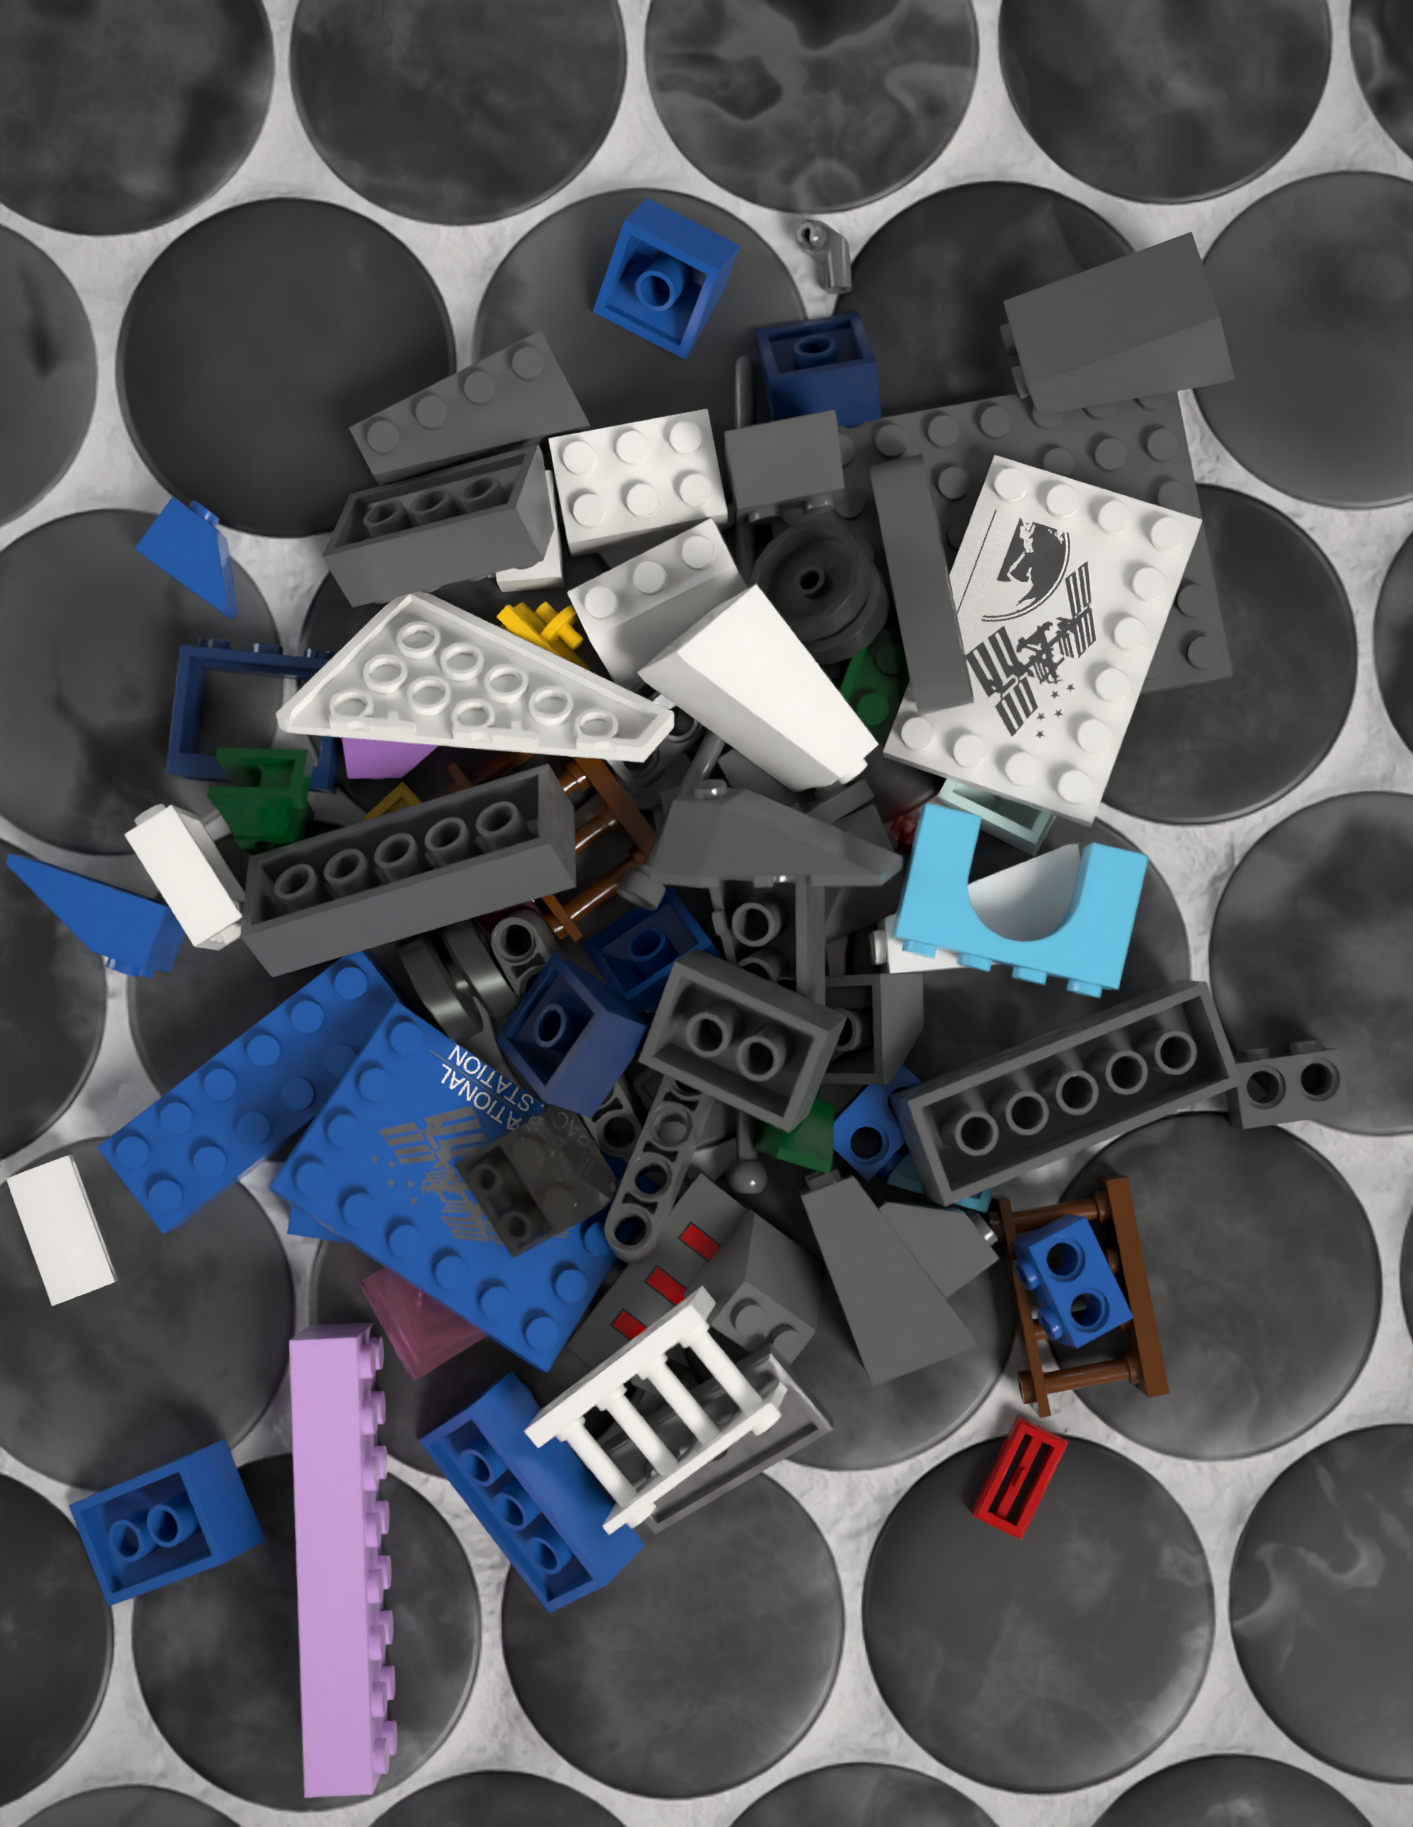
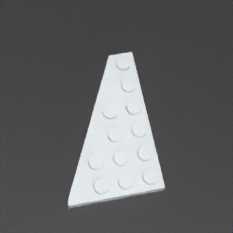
[276,591,674,762]

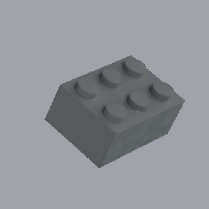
[638,948,847,1133]

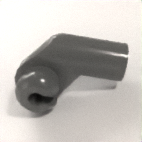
[796,220,852,294]

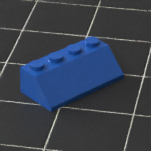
[418,1371,645,1613]

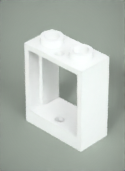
[124,804,245,950]

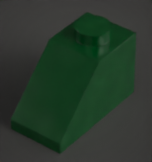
[753,1089,835,1174]

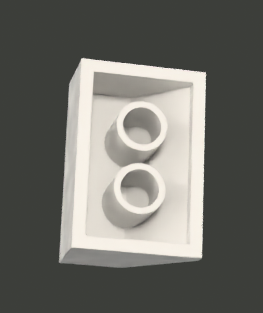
[567,518,748,691]

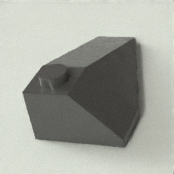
[650,780,903,888]

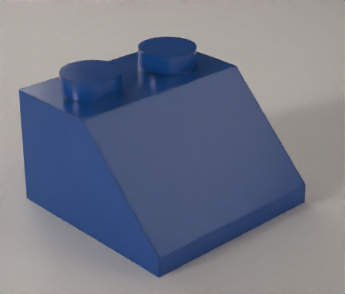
[593,198,741,360]

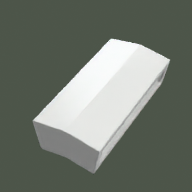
[6,1155,118,1306]

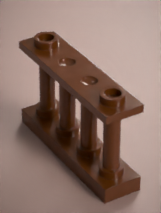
[446,751,656,944]
[986,1173,1170,1418]

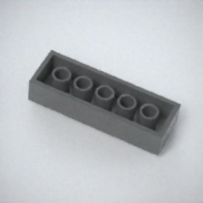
[240,764,576,977]
[889,980,1242,1206]

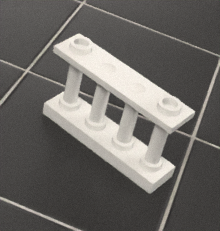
[524,1286,787,1535]

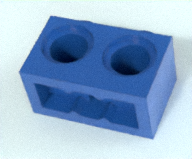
[833,1064,922,1182]
[1011,1214,1133,1348]

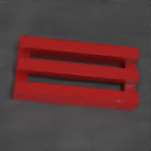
[971,1415,1068,1540]

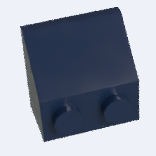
[755,312,881,428]
[495,951,651,1118]

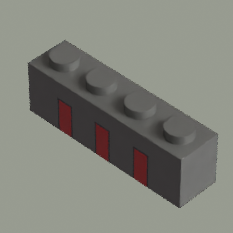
[566,1170,751,1369]

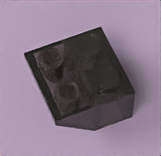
[454,1103,620,1258]

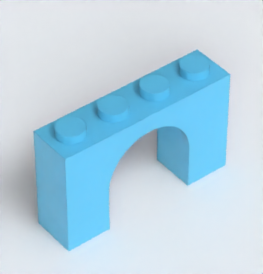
[891,803,1149,998]

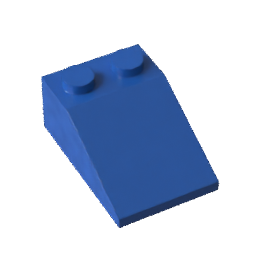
[6,853,185,978]
[69,1438,265,1607]

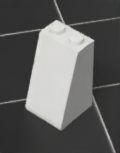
[637,584,878,793]
[868,844,1080,974]

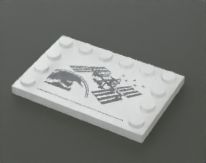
[883,455,1202,827]

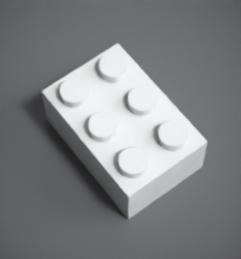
[548,409,728,557]

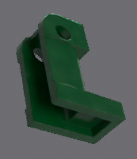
[207,748,315,855]

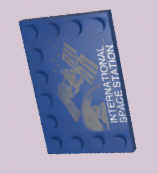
[267,1001,660,1372]

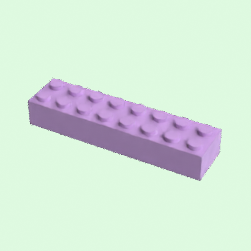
[289,1322,397,1797]

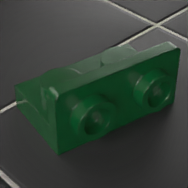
[831,628,910,747]

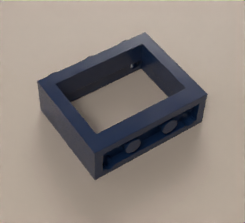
[166,638,342,795]

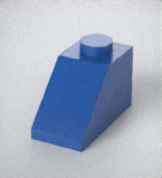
[134,497,238,620]

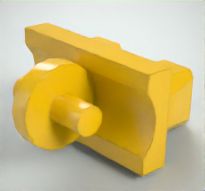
[497,602,590,671]

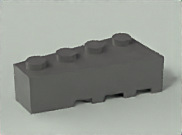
[349,330,591,486]
[709,876,826,1075]

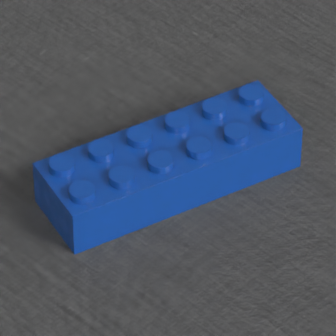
[97,949,423,1234]

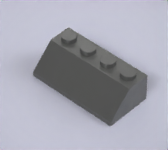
[322,444,554,607]

